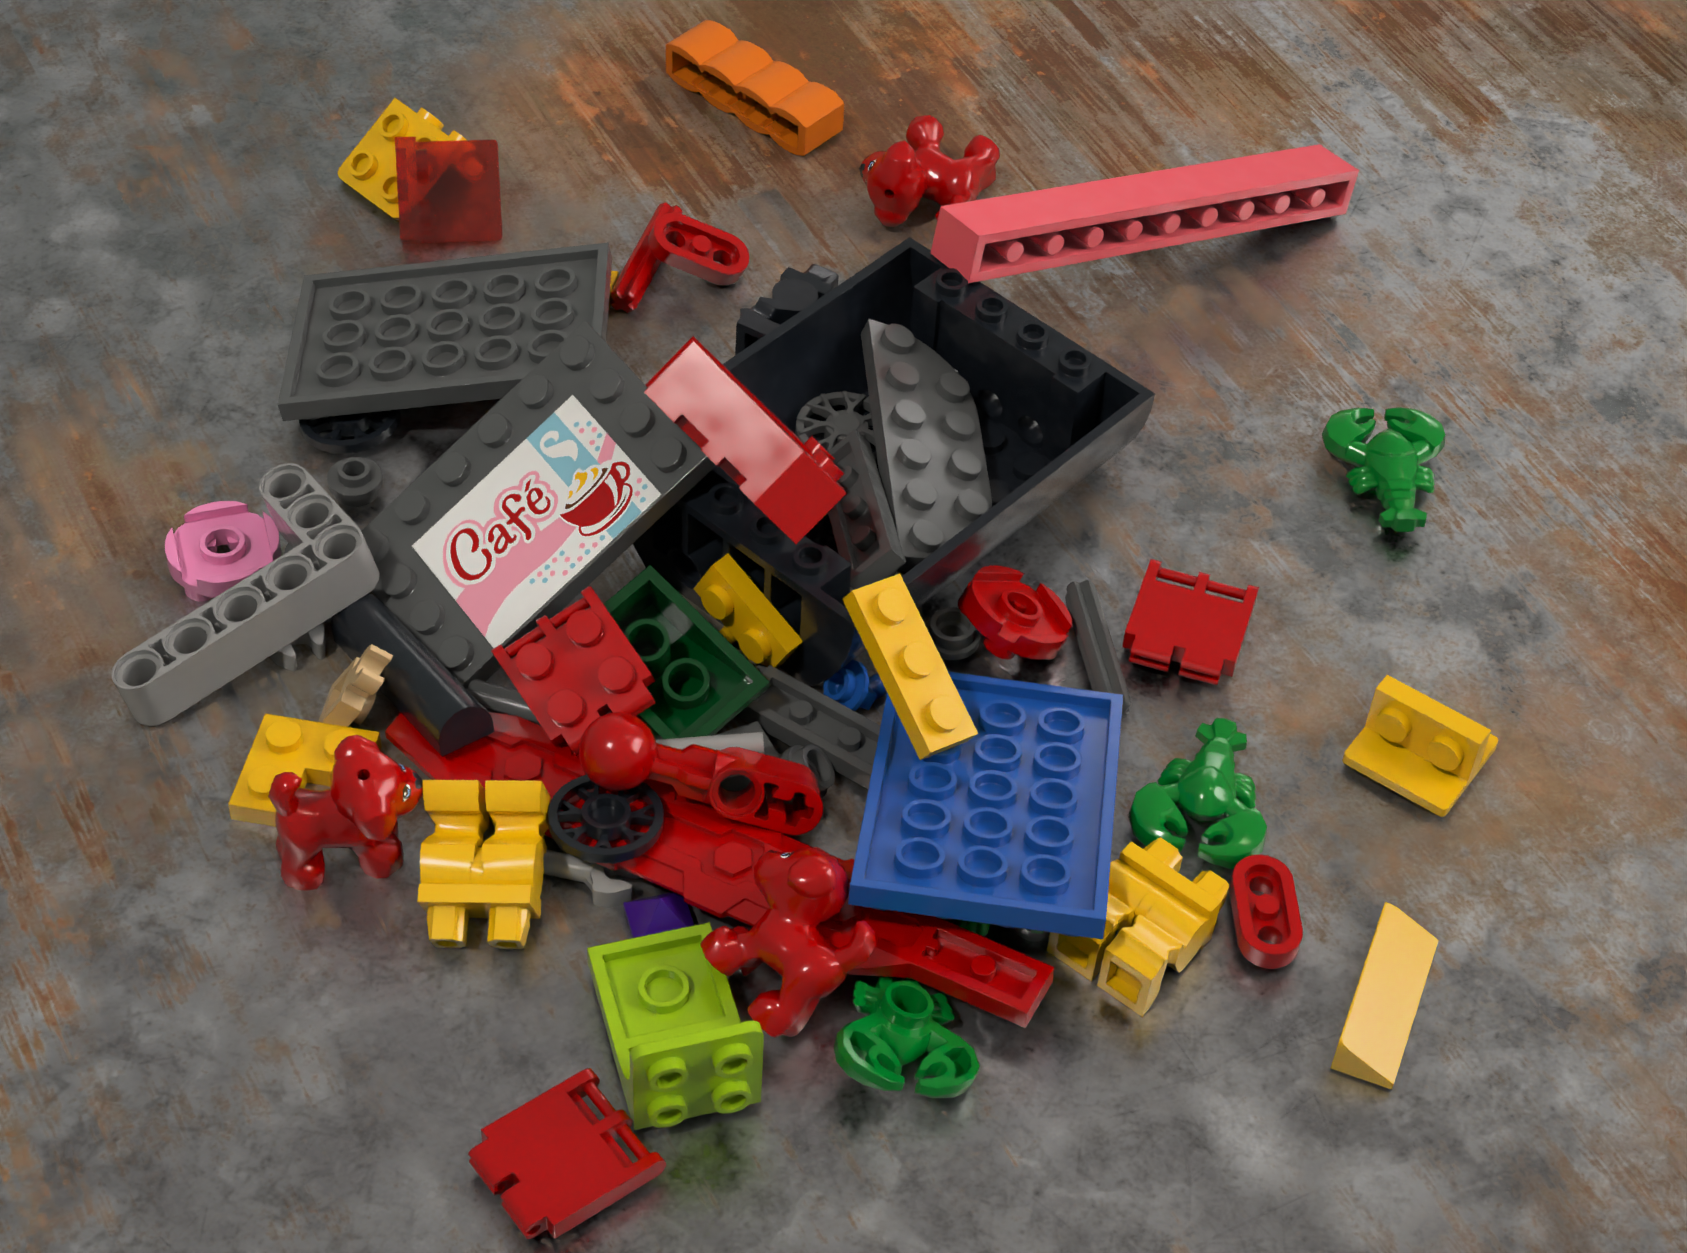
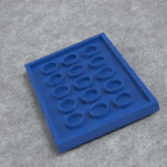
[848,672,1123,939]

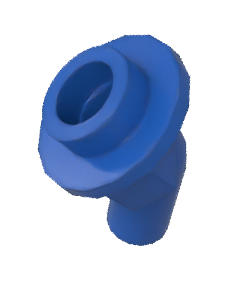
[823,660,887,711]

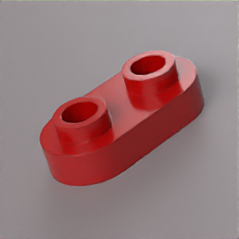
[648,213,750,285]
[1229,855,1303,969]

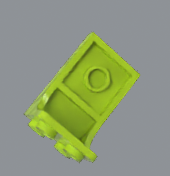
[587,922,764,1130]

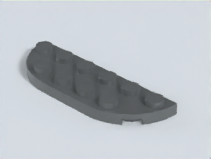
[861,319,992,572]

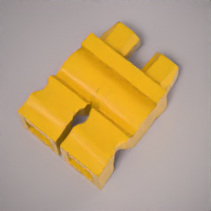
[417,780,552,949]
[1047,837,1229,1018]

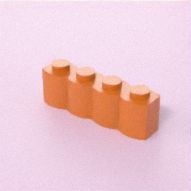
[666,20,844,156]

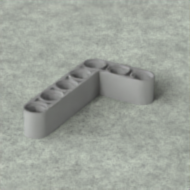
[111,463,380,726]

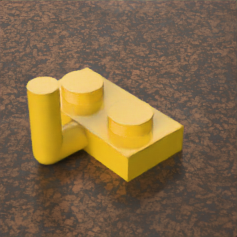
[694,553,803,669]

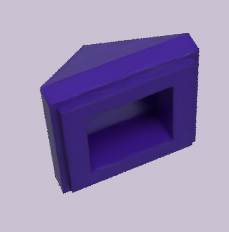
[623,892,694,938]

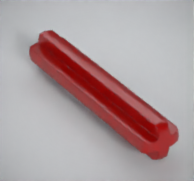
[610,202,683,313]

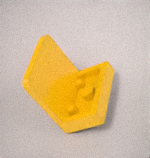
[338,98,486,222]

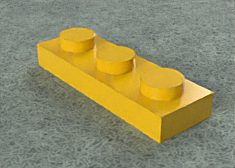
[842,574,978,760]

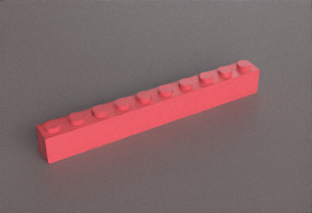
[930,144,1359,283]

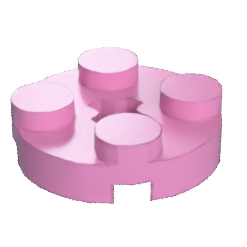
[165,501,282,602]

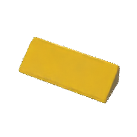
[1330,902,1439,1090]

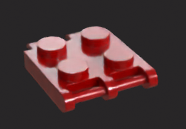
[1122,559,1259,685]
[491,586,656,756]
[468,1068,666,1239]

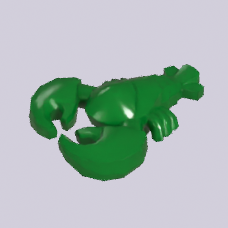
[1322,407,1445,532]
[1128,717,1267,869]
[833,976,980,1098]

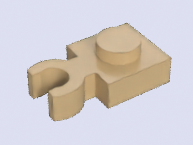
[318,644,393,727]

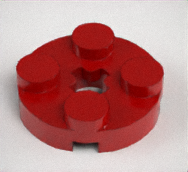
[957,565,1072,660]

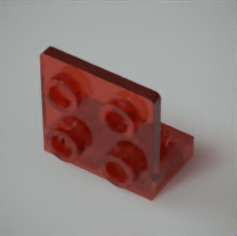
[395,137,502,245]

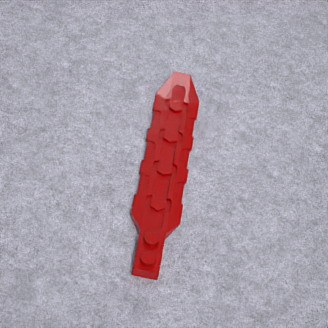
[385,712,1054,1028]

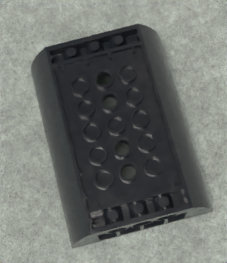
[633,237,1155,686]

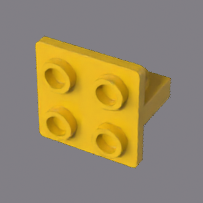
[1342,675,1498,817]

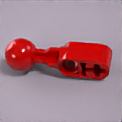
[579,712,823,835]

